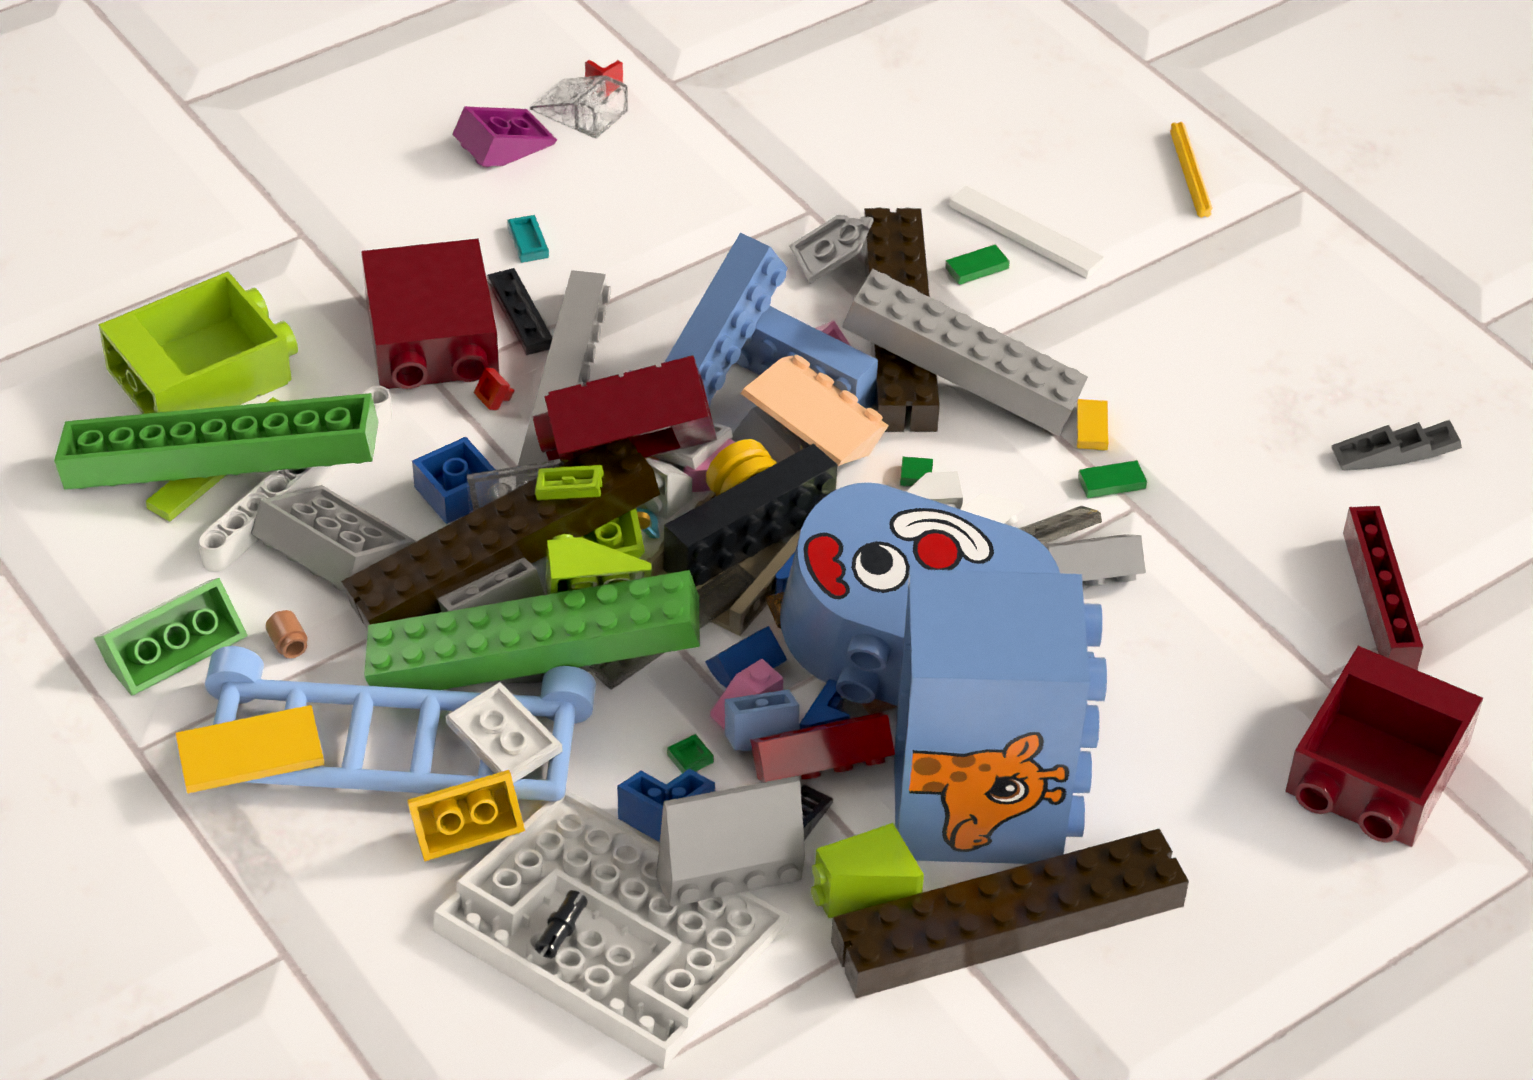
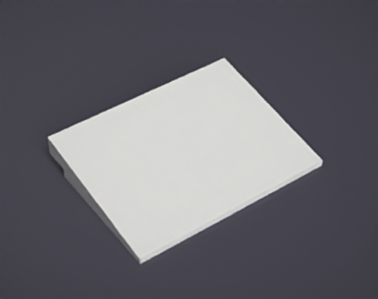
[433,789,790,1069]

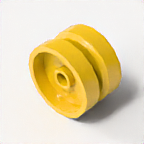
[706,439,777,496]

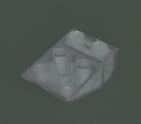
[530,75,628,139]

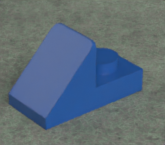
[799,679,851,729]

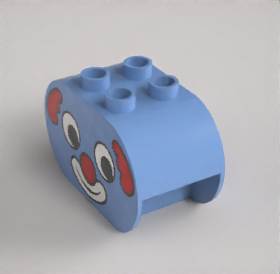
[780,483,1060,706]

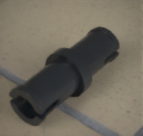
[535,890,588,959]

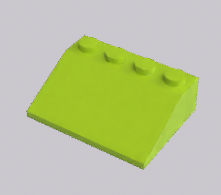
[545,534,652,594]

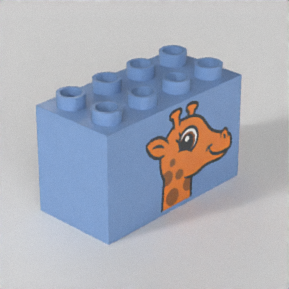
[894,569,1107,864]

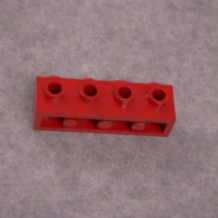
[750,712,895,782]

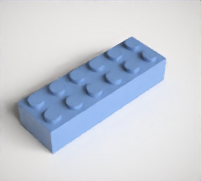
[665,232,788,408]
[736,306,878,409]

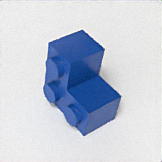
[617,769,715,843]

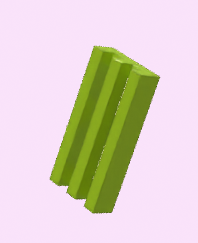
[535,465,604,500]

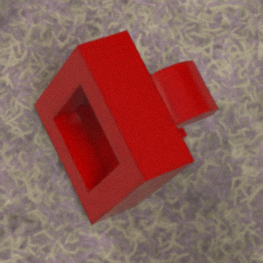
[473,368,515,410]

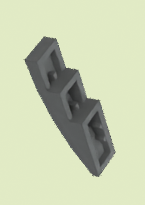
[1331,419,1462,470]

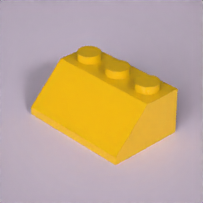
[407,770,525,862]

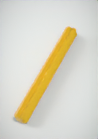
[1170,122,1213,218]

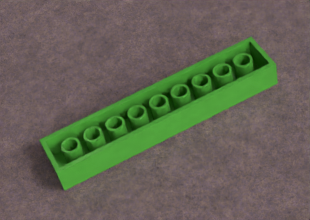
[54,393,379,489]
[364,570,700,690]

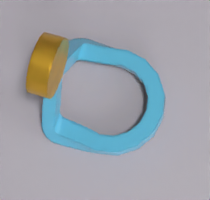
[636,508,660,539]

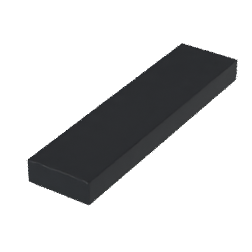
[487,268,553,356]

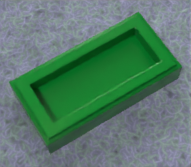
[945,244,1010,285]
[1078,460,1147,498]

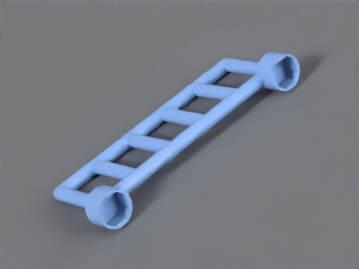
[205,646,596,801]

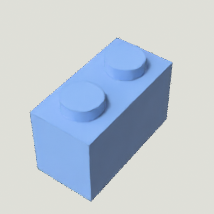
[725,689,799,751]

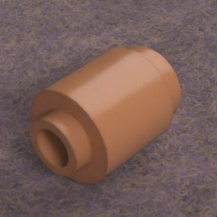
[265,610,308,658]

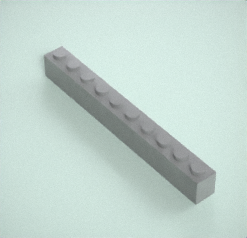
[515,270,611,489]

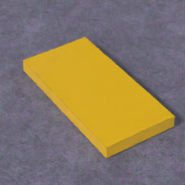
[175,705,325,794]

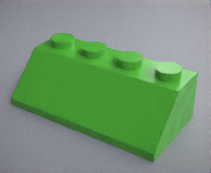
[94,578,248,696]

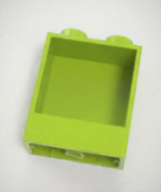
[98,271,298,414]

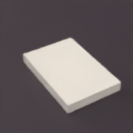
[445,682,563,784]

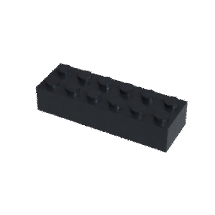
[663,444,838,587]

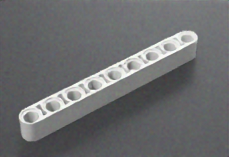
[199,386,392,572]

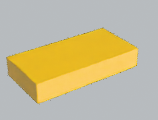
[1076,399,1109,450]

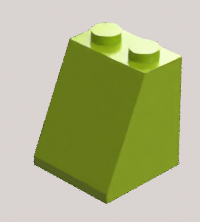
[811,823,924,918]

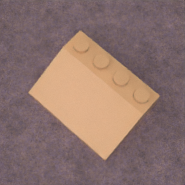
[740,355,889,466]

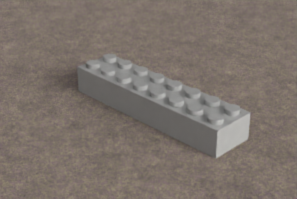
[842,269,1088,436]

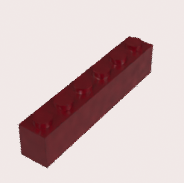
[1343,506,1424,670]

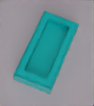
[507,215,549,263]

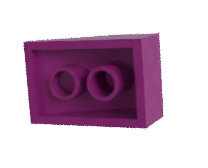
[452,106,557,167]

